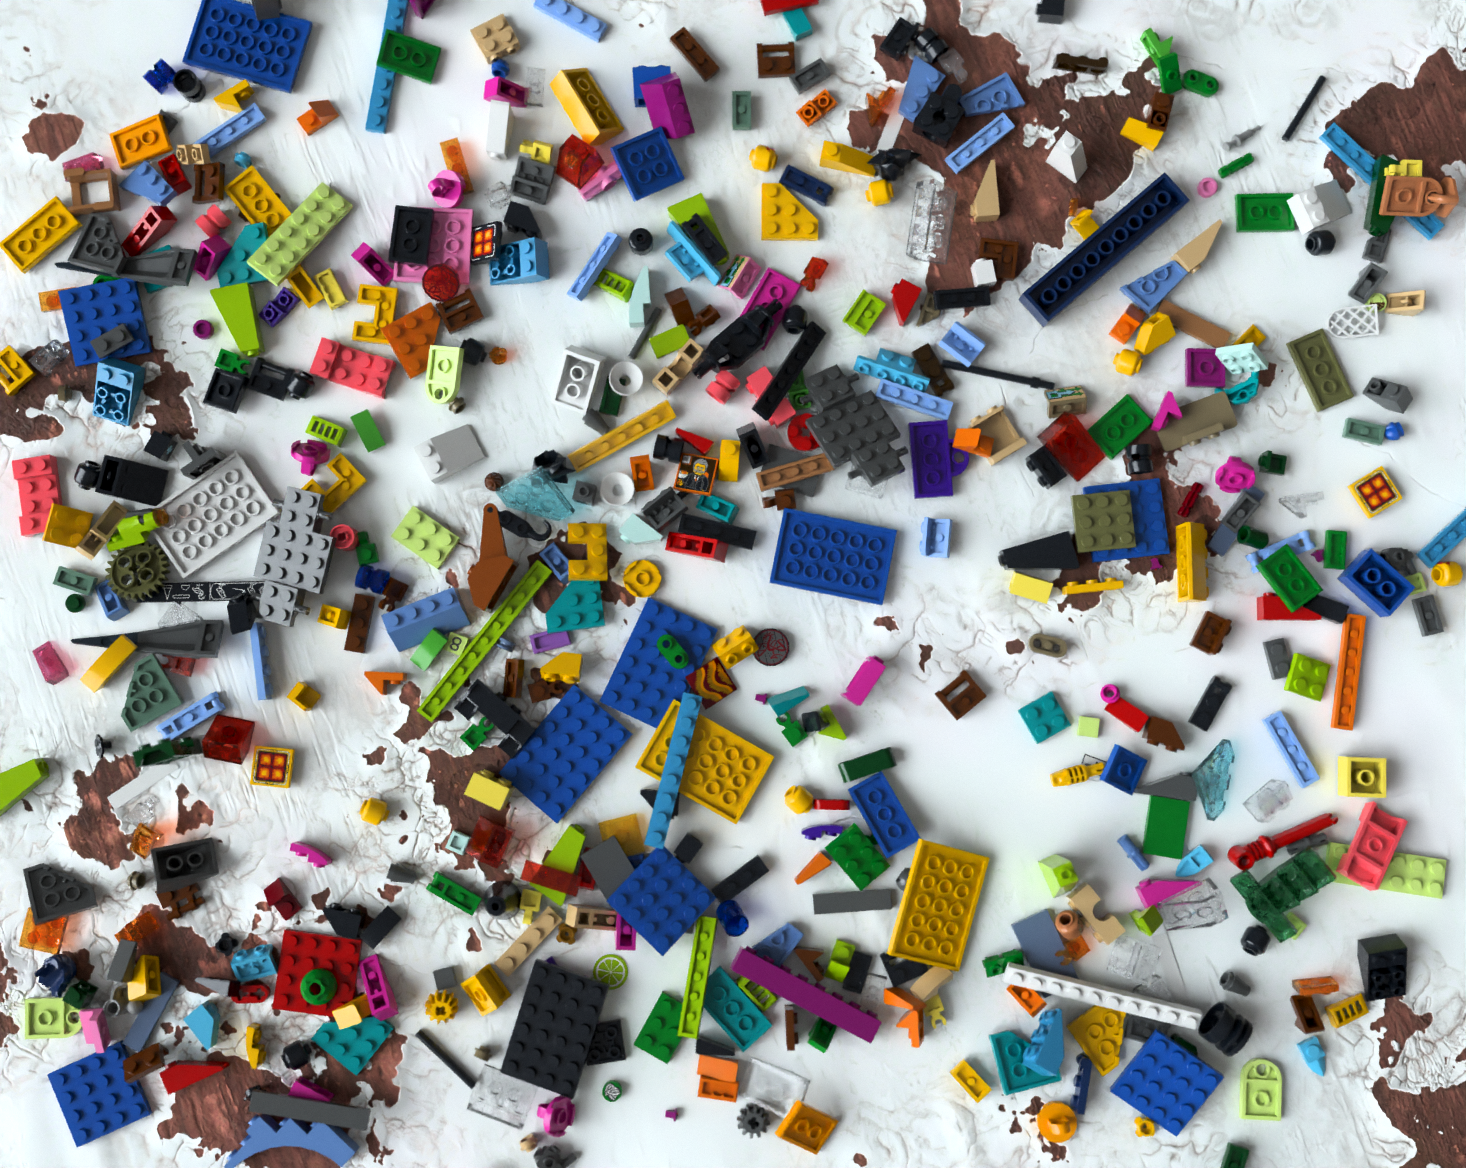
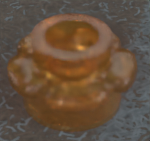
[489,347,507,365]

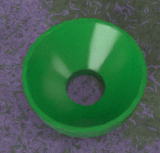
[300,968,337,1005]

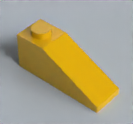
[819,140,876,177]

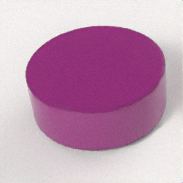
[193,320,214,340]

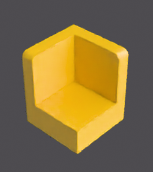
[287,681,321,711]

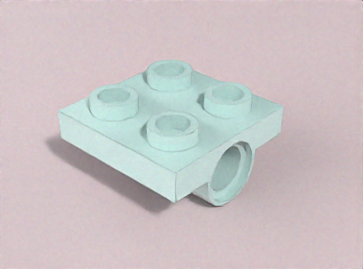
[1215,342,1269,374]

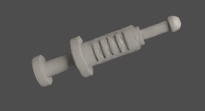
[1223,125,1261,151]

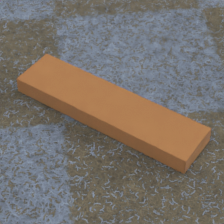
[1155,299,1231,349]
[756,453,835,492]

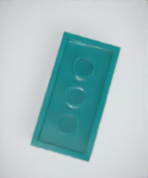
[704,965,773,1052]

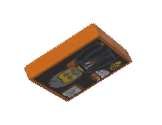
[673,453,719,496]

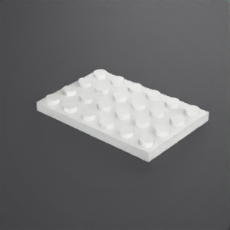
[151,451,281,579]

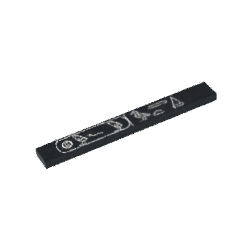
[134,581,265,603]

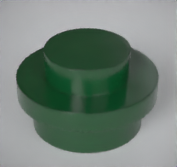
[65,594,86,613]

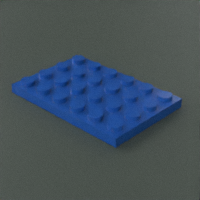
[182,0,313,94]
[769,508,897,606]
[599,597,718,729]
[499,684,633,823]

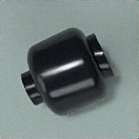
[629,228,654,256]
[1305,230,1336,256]
[782,305,808,335]
[460,338,487,366]
[286,370,315,400]
[74,460,101,490]
[1240,925,1271,956]
[281,1040,313,1070]

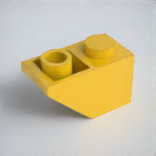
[1134,312,1176,355]
[540,652,583,684]

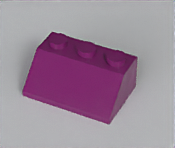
[640,72,695,139]

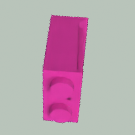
[840,655,886,706]

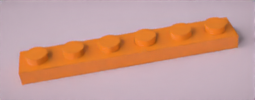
[1330,613,1366,731]

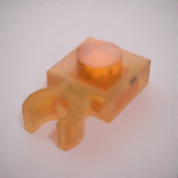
[1055,935,1090,966]

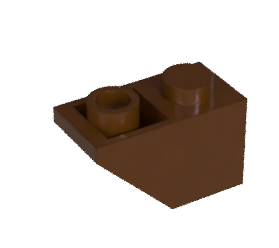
[1146,91,1174,132]
[1142,716,1185,753]

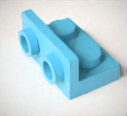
[231,944,278,983]

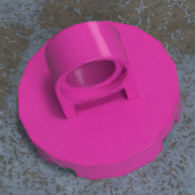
[428,170,466,208]
[290,439,331,476]
[1215,456,1256,493]
[537,1095,576,1138]

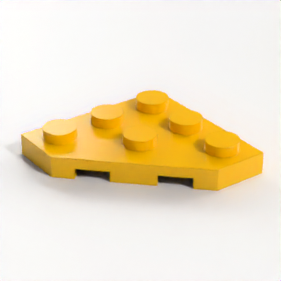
[761,183,818,241]
[1066,1005,1126,1077]

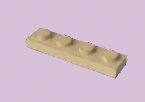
[494,905,563,977]

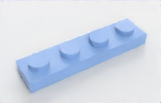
[533,0,607,43]
[193,103,267,158]
[945,112,1015,175]
[567,232,622,301]
[875,378,954,420]
[250,622,273,700]
[1262,711,1320,788]

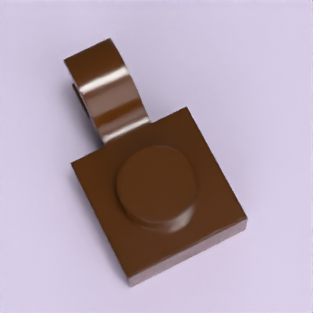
[686,304,721,336]
[762,488,796,511]

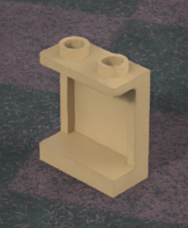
[968,405,1027,466]

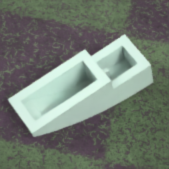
[629,266,651,328]

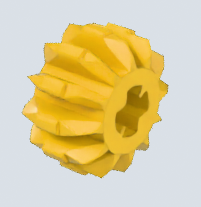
[425,989,459,1024]

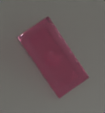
[62,152,105,182]
[32,641,69,685]

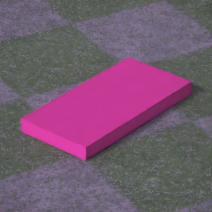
[740,267,801,351]

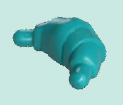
[1214,371,1259,406]

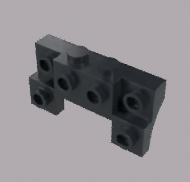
[454,679,537,759]

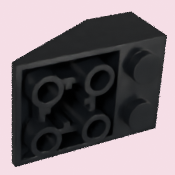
[95,455,169,506]
[1357,933,1407,1002]

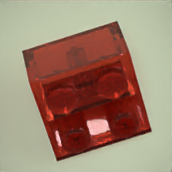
[465,815,516,869]

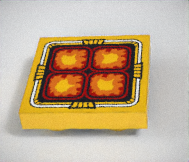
[1347,466,1402,519]
[250,745,295,788]

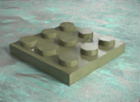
[1071,490,1136,553]

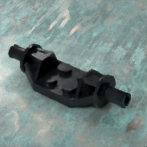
[692,298,783,379]

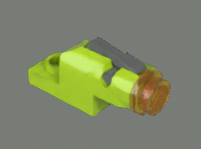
[106,508,169,552]

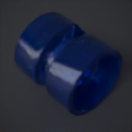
[142,58,176,95]
[355,563,390,595]
[716,900,749,937]

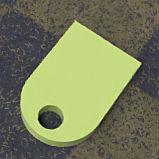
[425,345,464,404]
[25,997,85,1039]
[1239,1058,1282,1121]

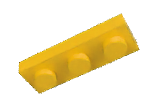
[1062,577,1124,595]

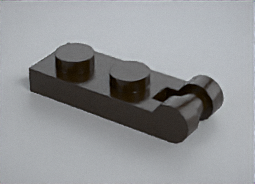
[1052,53,1109,75]
[911,343,955,397]

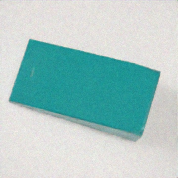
[781,8,813,42]
[696,494,740,525]
[766,686,810,717]

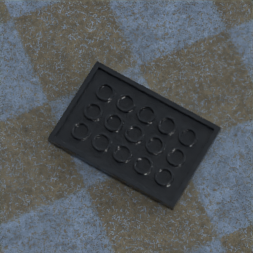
[500,958,610,1099]

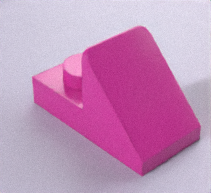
[1151,391,1183,432]
[614,912,636,951]

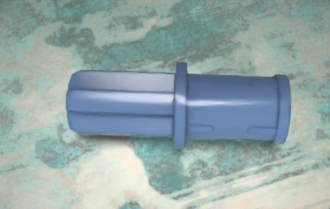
[1117,834,1150,871]

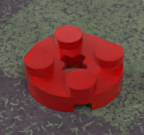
[787,413,819,452]

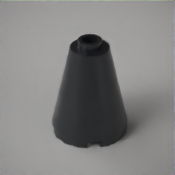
[483,881,522,920]

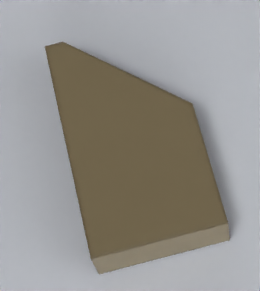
[916,292,941,327]

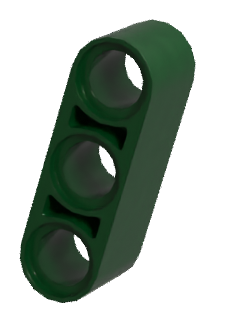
[837,747,897,783]

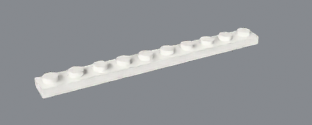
[1003,962,1202,1030]

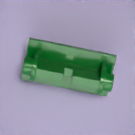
[982,949,1025,978]

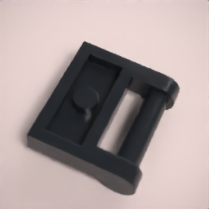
[246,357,296,401]
[879,952,928,987]

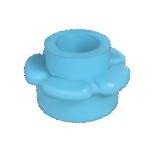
[234,152,252,169]

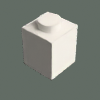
[971,258,997,287]

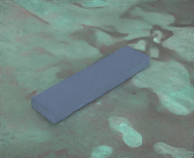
[1206,485,1265,557]
[122,972,180,1052]

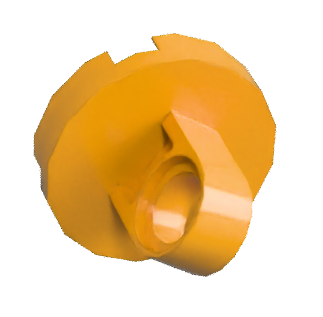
[1037,1101,1077,1143]

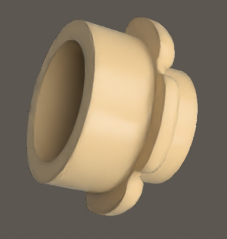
[519,1134,538,1152]

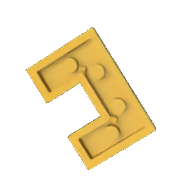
[352,284,399,345]
[301,452,368,520]
[567,523,608,581]

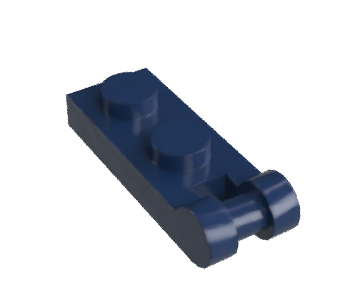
[779,164,834,206]
[1070,1054,1092,1115]

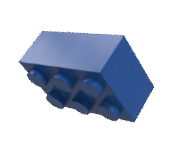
[1337,548,1415,617]

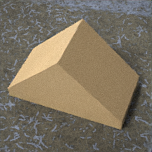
[1385,290,1426,316]

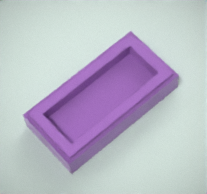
[529,631,572,654]

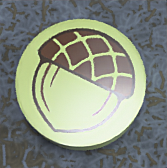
[1365,293,1387,313]

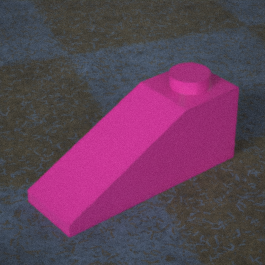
[1135,878,1203,909]
[359,954,399,1021]

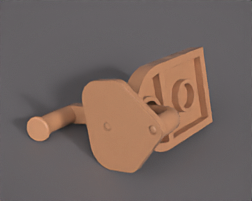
[1379,175,1459,218]

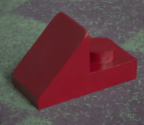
[264,877,303,921]

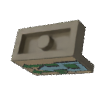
[1044,385,1087,419]

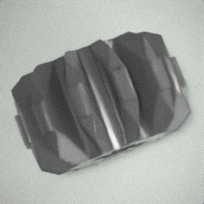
[737,1103,770,1139]

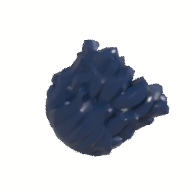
[34,954,77,998]

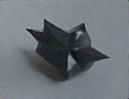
[867,148,922,182]
[528,449,577,484]

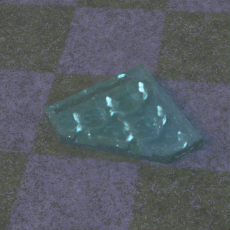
[495,466,575,521]
[1192,739,1235,821]

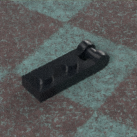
[681,213,728,267]
[1188,675,1232,732]

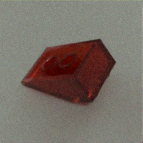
[1037,411,1106,482]

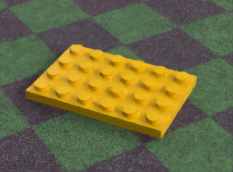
[635,699,774,824]
[887,838,990,972]

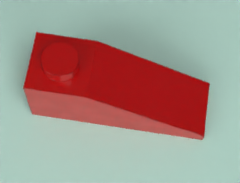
[121,206,178,257]
[665,532,729,563]
[1256,593,1322,621]
[159,1060,229,1095]

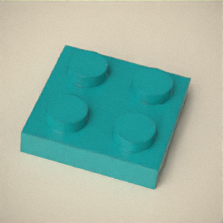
[1017,691,1071,744]

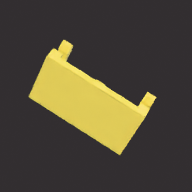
[1009,571,1053,604]

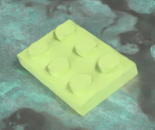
[391,506,461,570]

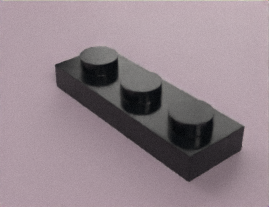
[933,286,991,311]
[711,855,769,906]

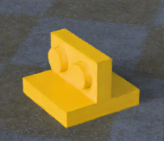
[460,964,511,1016]

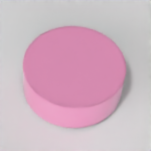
[1197,177,1218,198]

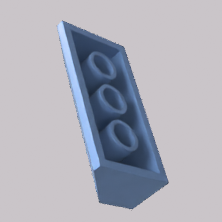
[381,587,471,652]

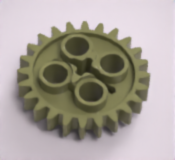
[105,541,171,602]

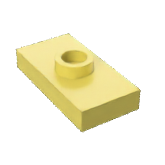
[313,268,349,310]

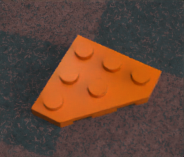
[381,302,441,379]

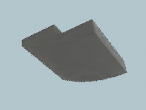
[509,156,556,205]
[1124,1014,1171,1044]

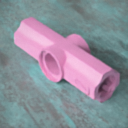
[577,161,622,202]

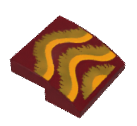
[685,657,737,710]

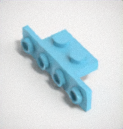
[665,221,722,286]
[853,348,930,393]

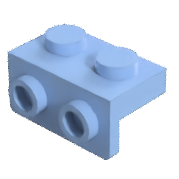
[938,321,986,367]
[919,517,952,558]

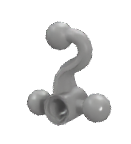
[90,962,143,1018]

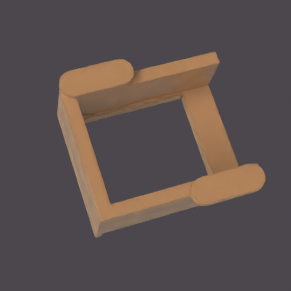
[63,167,121,217]

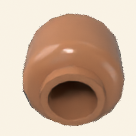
[1055,910,1084,939]

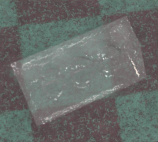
[906,179,957,265]

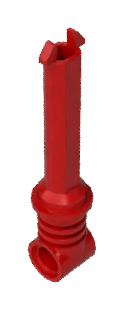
[1227,813,1339,871]

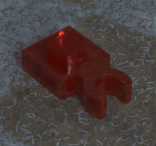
[162,655,196,677]

